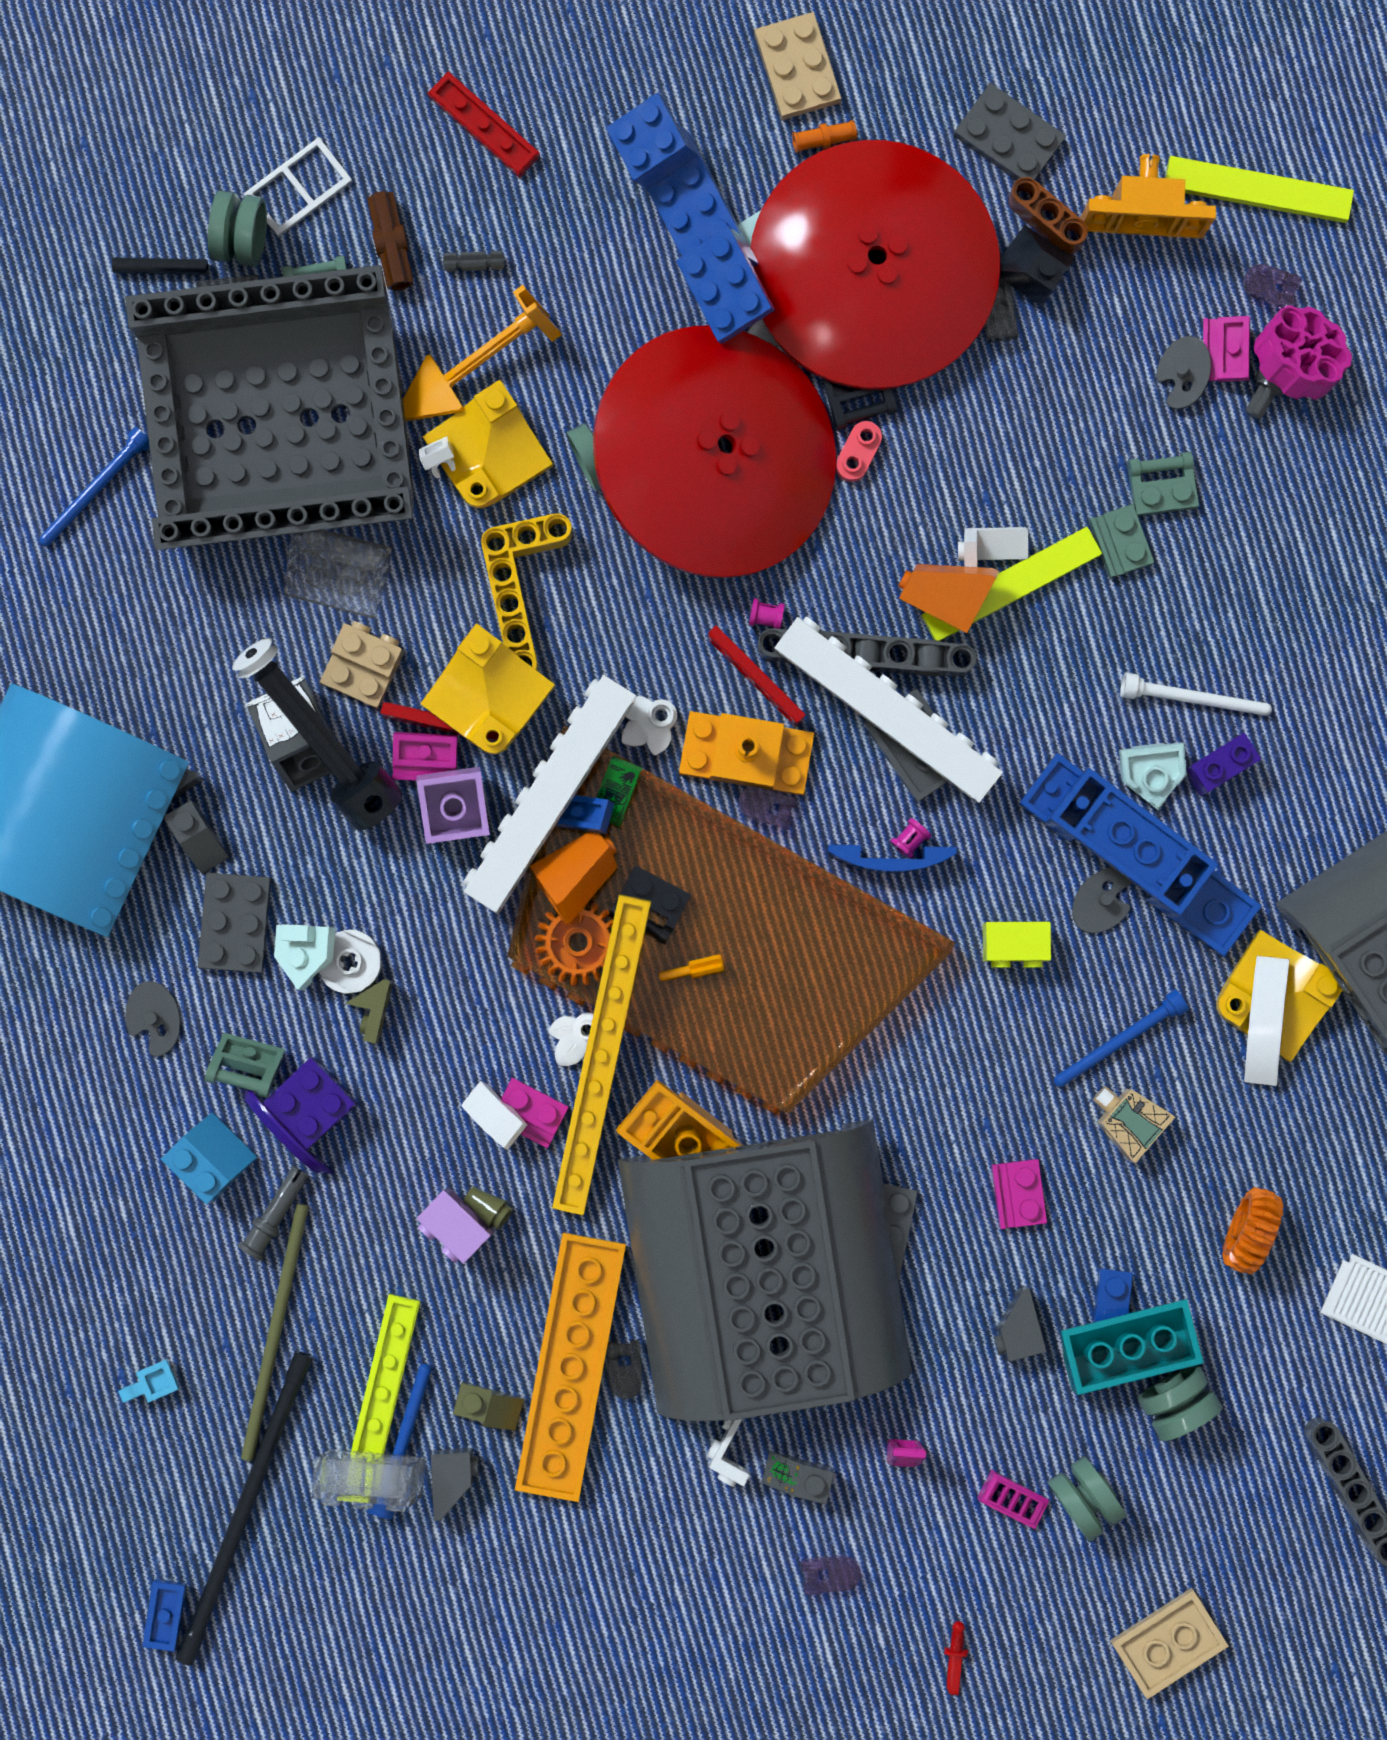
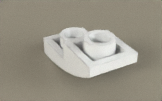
[461,1081,527,1150]

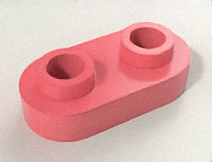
[836,421,882,482]

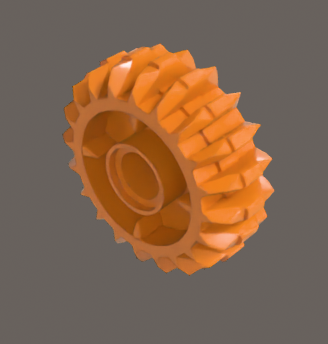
[535,903,613,986]
[1222,1187,1284,1275]

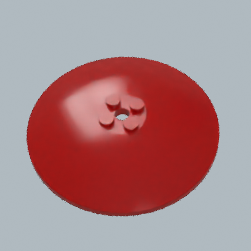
[750,140,1000,390]
[593,325,836,578]

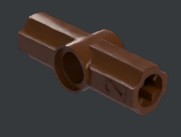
[367,191,414,291]

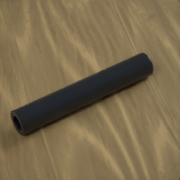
[112,257,209,275]

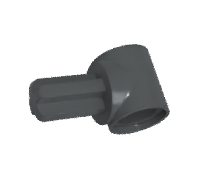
[1246,369,1284,419]

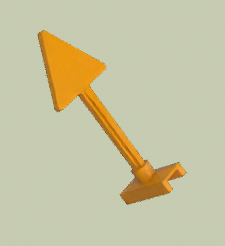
[403,285,562,421]

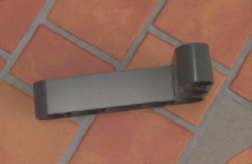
[1304,1417,1387,1566]

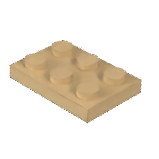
[754,12,841,120]
[1110,1588,1229,1699]

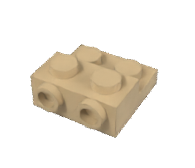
[319,621,404,710]

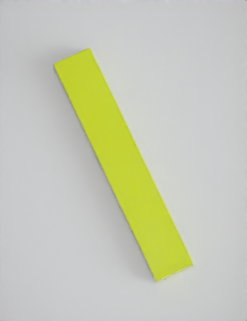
[1165,156,1354,223]
[921,527,1102,641]
[343,1294,421,1493]

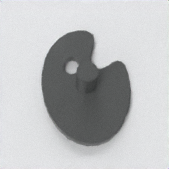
[1156,336,1211,409]
[1072,867,1132,933]
[125,981,181,1056]

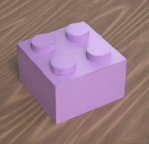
[416,767,490,844]
[416,1187,495,1264]

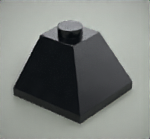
[999,224,1076,307]

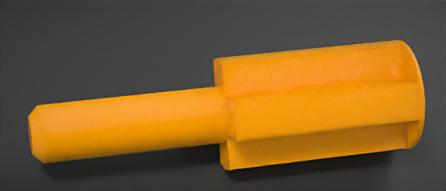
[659,953,725,981]

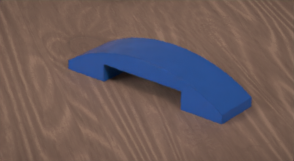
[827,845,957,874]

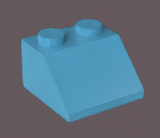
[161,1112,258,1205]

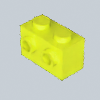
[982,922,1051,968]

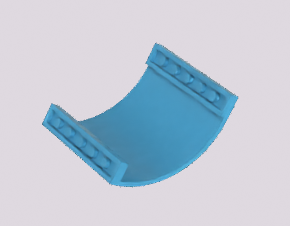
[0,683,189,938]

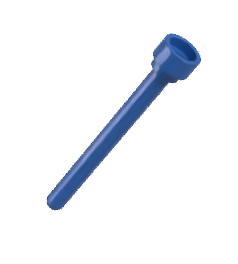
[39,426,150,546]
[1054,989,1190,1087]
[368,1364,431,1519]

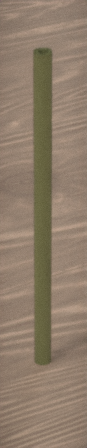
[241,1203,309,1461]

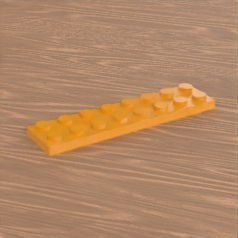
[515,1232,626,1502]

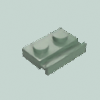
[1088,504,1154,579]

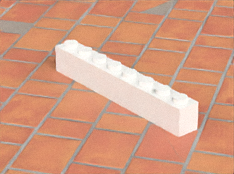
[774,617,1003,803]
[463,675,636,914]

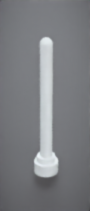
[1120,672,1272,716]

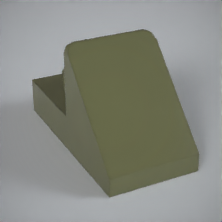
[346,979,393,1044]
[453,1381,524,1431]

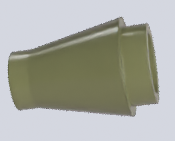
[463,1186,513,1230]

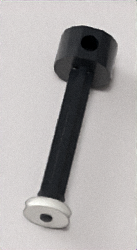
[232,638,402,831]

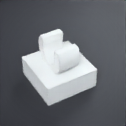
[419,436,456,478]

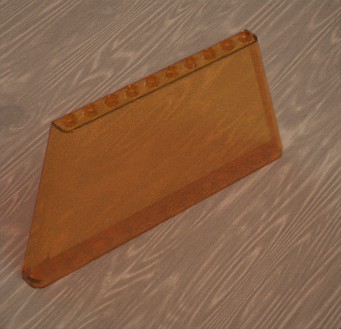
[507,725,956,1116]

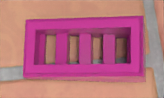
[887,1439,926,1467]
[977,1469,1050,1529]

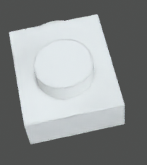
[958,527,1028,567]
[706,1419,750,1487]

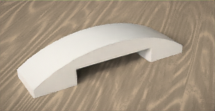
[1244,956,1290,1086]

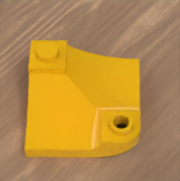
[422,380,553,508]
[420,623,555,755]
[1216,930,1342,1062]

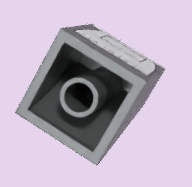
[246,676,333,792]

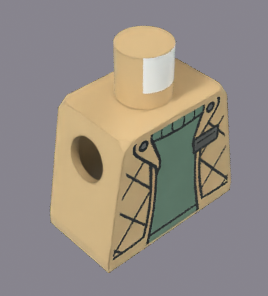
[1093,1086,1175,1163]

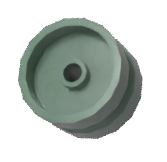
[208,190,267,267]
[1137,1365,1223,1441]
[1047,1456,1127,1543]

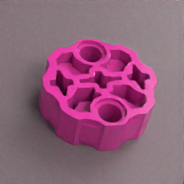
[1254,305,1352,400]

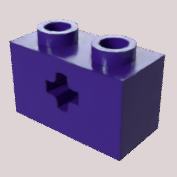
[1186,732,1261,796]

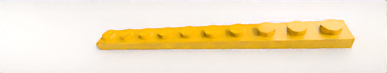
[552,894,652,1215]

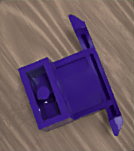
[243,1057,359,1174]

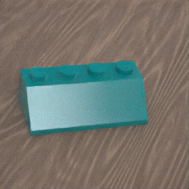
[1060,1299,1204,1395]

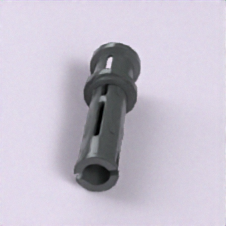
[237,1165,310,1261]

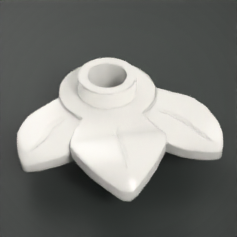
[622,696,677,755]
[548,1013,594,1066]

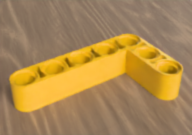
[481,513,573,671]

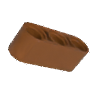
[1008,177,1088,254]

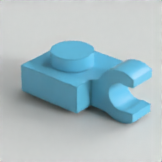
[118,1359,180,1403]

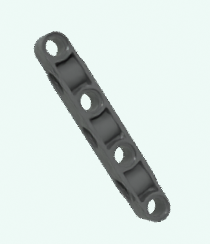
[757,628,977,677]

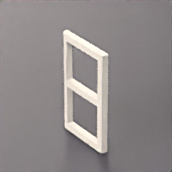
[244,137,353,237]

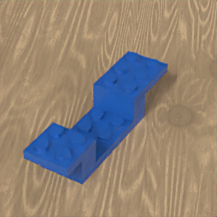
[606,92,775,344]
[1018,753,1262,957]

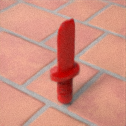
[944,1621,969,1695]

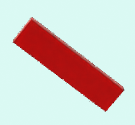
[427,71,540,179]
[708,625,806,726]
[380,702,499,743]

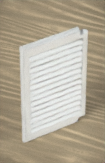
[1320,1254,1387,1344]

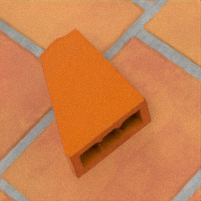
[898,564,999,633]
[529,832,618,925]

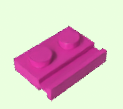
[1203,316,1251,382]
[392,732,458,781]
[501,1077,569,1148]
[991,1159,1047,1229]

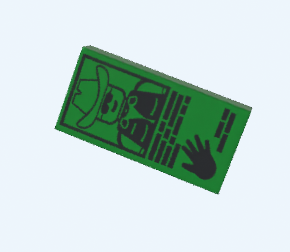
[596,756,643,826]

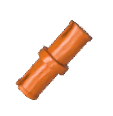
[792,120,857,153]

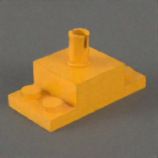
[1080,154,1216,239]
[679,711,814,796]
[616,1079,743,1160]

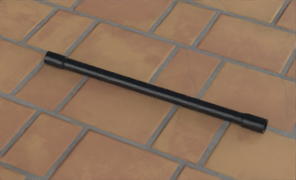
[175,1351,314,1666]

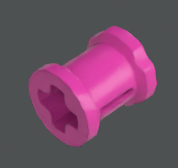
[748,598,785,629]
[890,818,932,859]

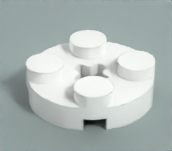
[319,929,382,994]

